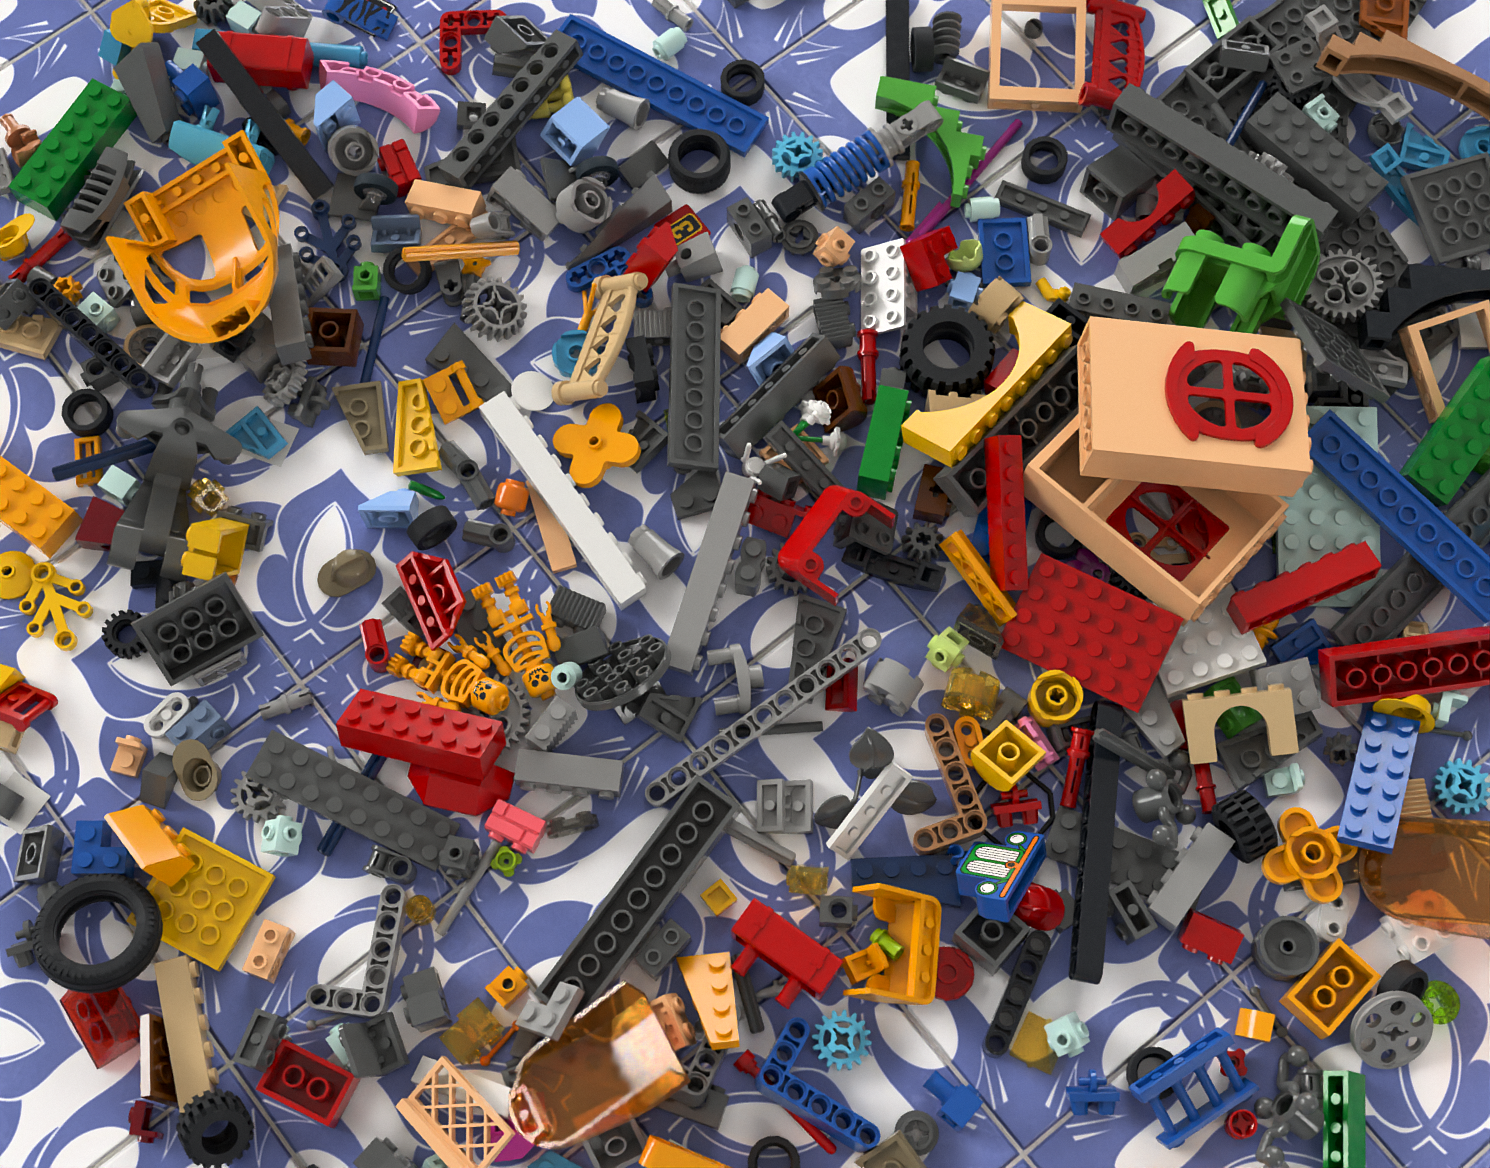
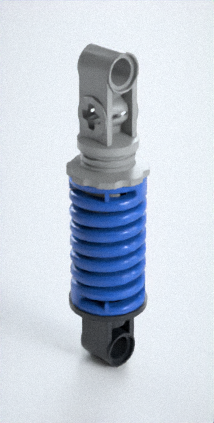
[771,100,944,223]

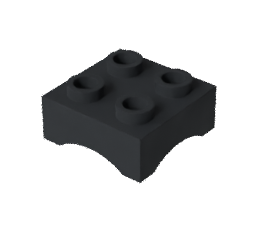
[625,335,660,404]

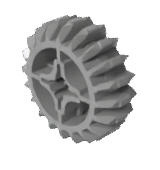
[461,276,527,342]

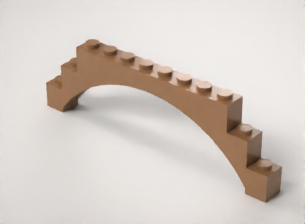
[1316,30,1490,121]

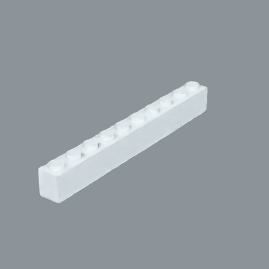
[479,391,647,611]

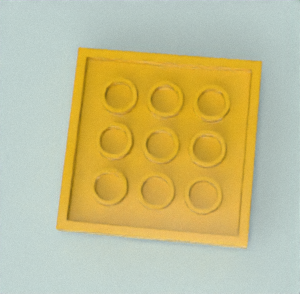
[126,827,276,972]

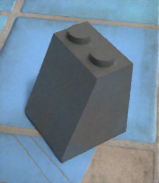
[1079,144,1157,221]

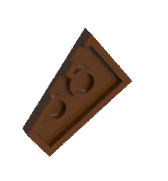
[139,1013,179,1107]

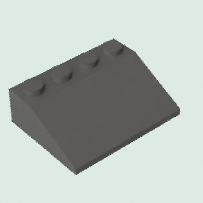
[131,571,264,686]

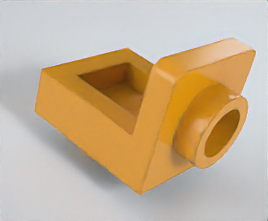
[841,942,889,985]

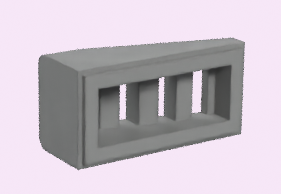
[300,256,344,308]

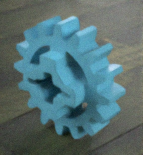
[772,132,823,182]
[1431,758,1490,817]
[812,1010,872,1071]

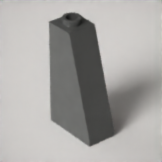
[113,42,180,144]

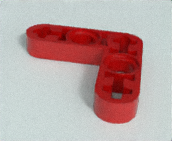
[439,10,506,76]

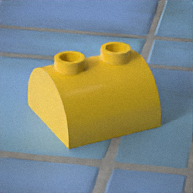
[971,720,1046,792]

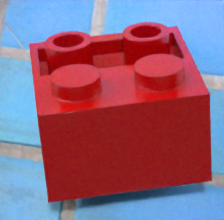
[623,221,678,293]

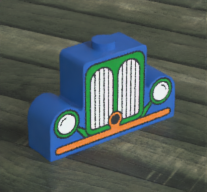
[956,831,1047,922]

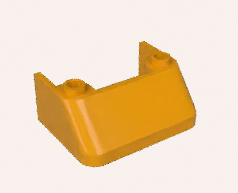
[843,883,942,1005]

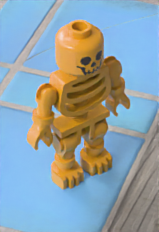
[471,570,561,701]
[386,631,510,716]

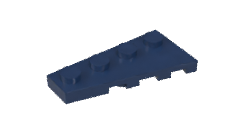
[850,854,961,908]

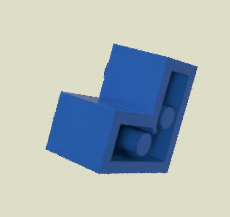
[71,821,135,880]

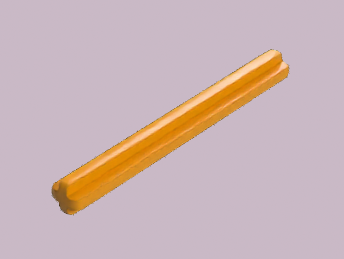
[402,241,520,262]

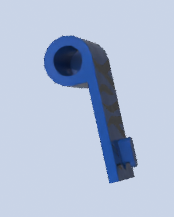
[322,0,398,41]

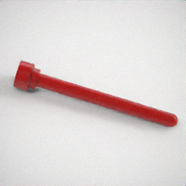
[733,1049,837,1155]

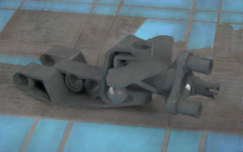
[107,362,242,582]

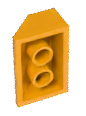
[104,804,195,887]

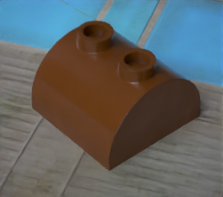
[812,366,868,433]

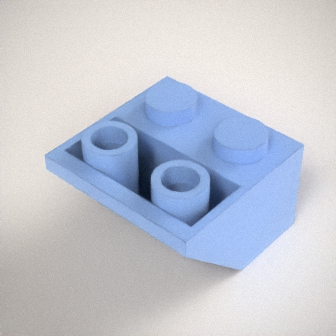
[314,80,361,152]
[540,97,610,166]

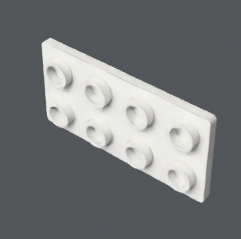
[861,238,917,334]

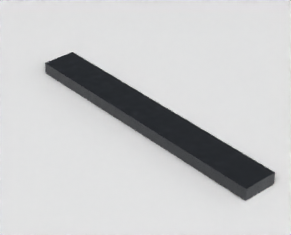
[885,0,910,160]
[196,29,334,201]

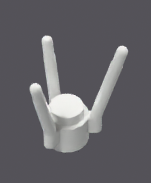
[741,443,787,485]

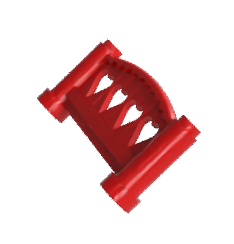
[1078,0,1146,110]

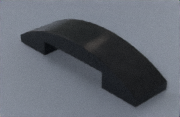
[841,542,946,592]

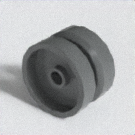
[1251,916,1319,981]

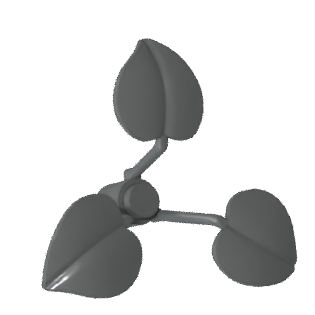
[814,727,937,829]

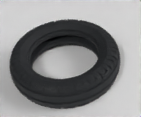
[32,873,163,993]

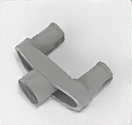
[707,643,764,716]

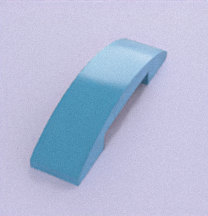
[1369,143,1419,226]

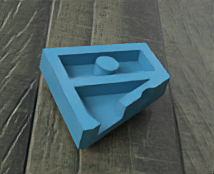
[226,406,288,459]

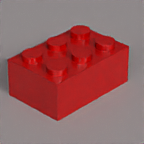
[255,1038,361,1129]

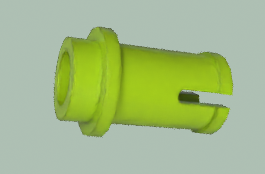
[869,928,905,961]

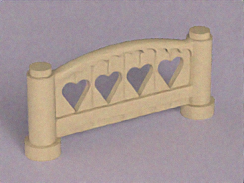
[551,272,648,406]

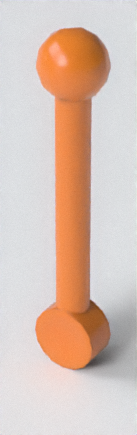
[480,1020,519,1067]

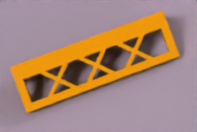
[939,529,1017,627]

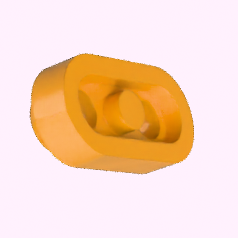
[953,716,983,769]

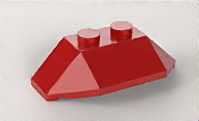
[396,551,467,651]
[407,763,515,817]

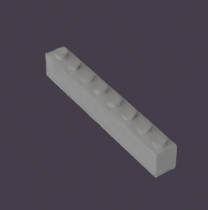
[667,471,759,676]

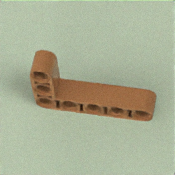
[913,713,987,855]

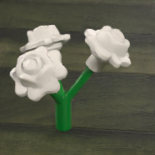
[793,400,847,456]

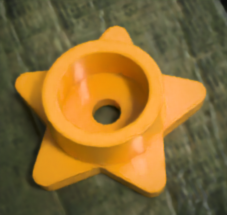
[461,257,491,278]

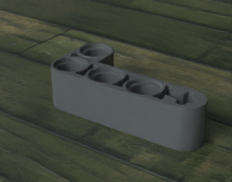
[656,1004,741,1107]

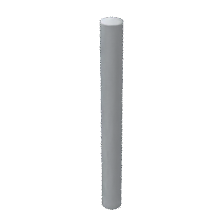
[435,840,502,937]

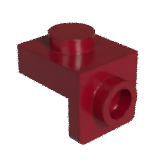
[128,1100,164,1144]

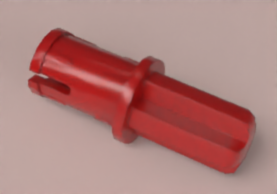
[1194,763,1217,814]

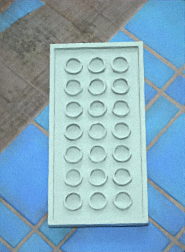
[1275,406,1381,608]

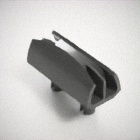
[60,146,145,251]

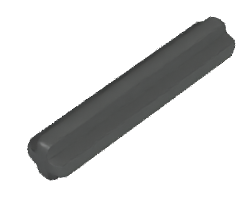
[730,953,765,1034]

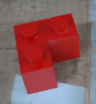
[899,226,958,292]

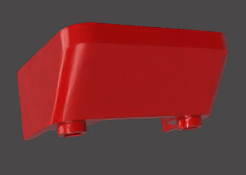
[778,485,895,607]

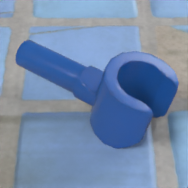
[946,844,968,865]

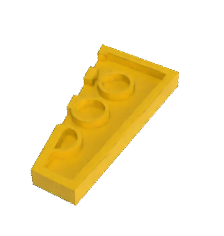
[393,378,442,477]

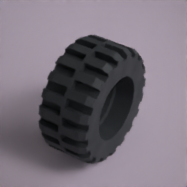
[899,304,995,399]

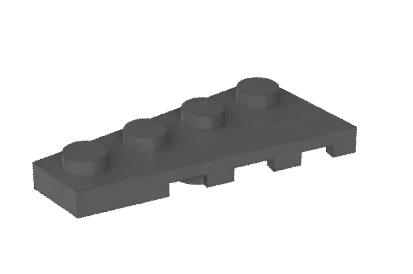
[424,136,522,187]
[425,323,512,402]
[788,593,847,704]
[1216,711,1323,791]

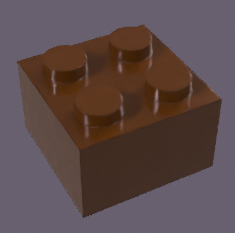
[306,307,364,367]

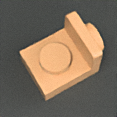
[110,735,148,779]

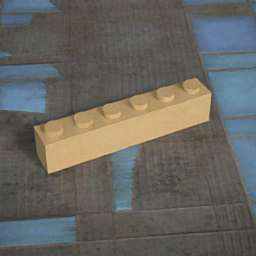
[154,955,219,1113]

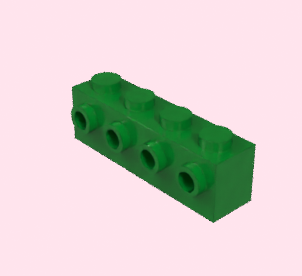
[1323,1070,1366,1168]

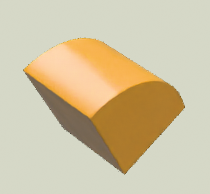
[1234,1008,1275,1043]

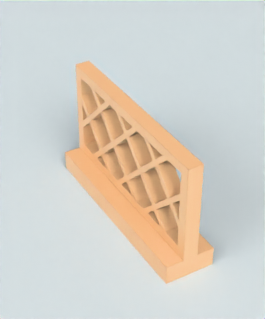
[395,1056,516,1168]

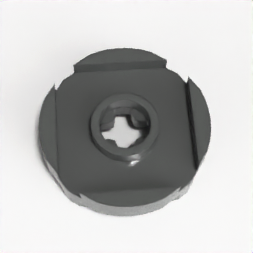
[813,265,862,299]

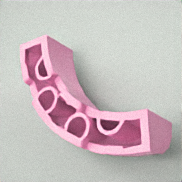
[319,60,440,134]

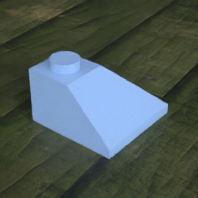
[747,332,794,386]
[358,488,419,528]

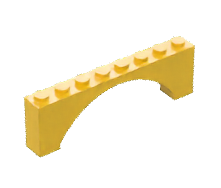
[901,301,1073,468]

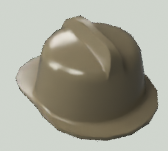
[317,549,376,597]
[172,739,222,801]

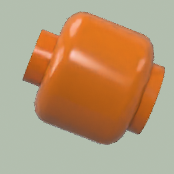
[494,479,529,517]

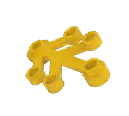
[19,562,93,651]

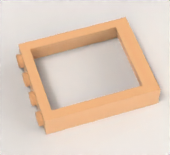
[987,0,1086,113]

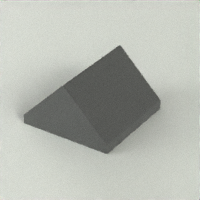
[13,825,65,885]

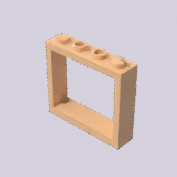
[1398,299,1490,424]

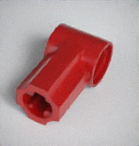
[359,618,391,673]

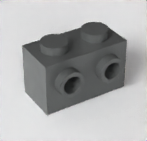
[1107,880,1158,946]

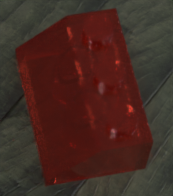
[59,986,140,1070]

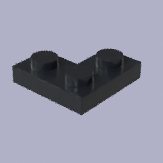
[130,560,178,609]

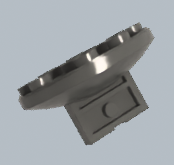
[574,634,671,725]

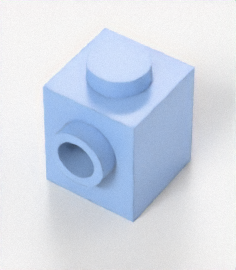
[947,271,983,312]

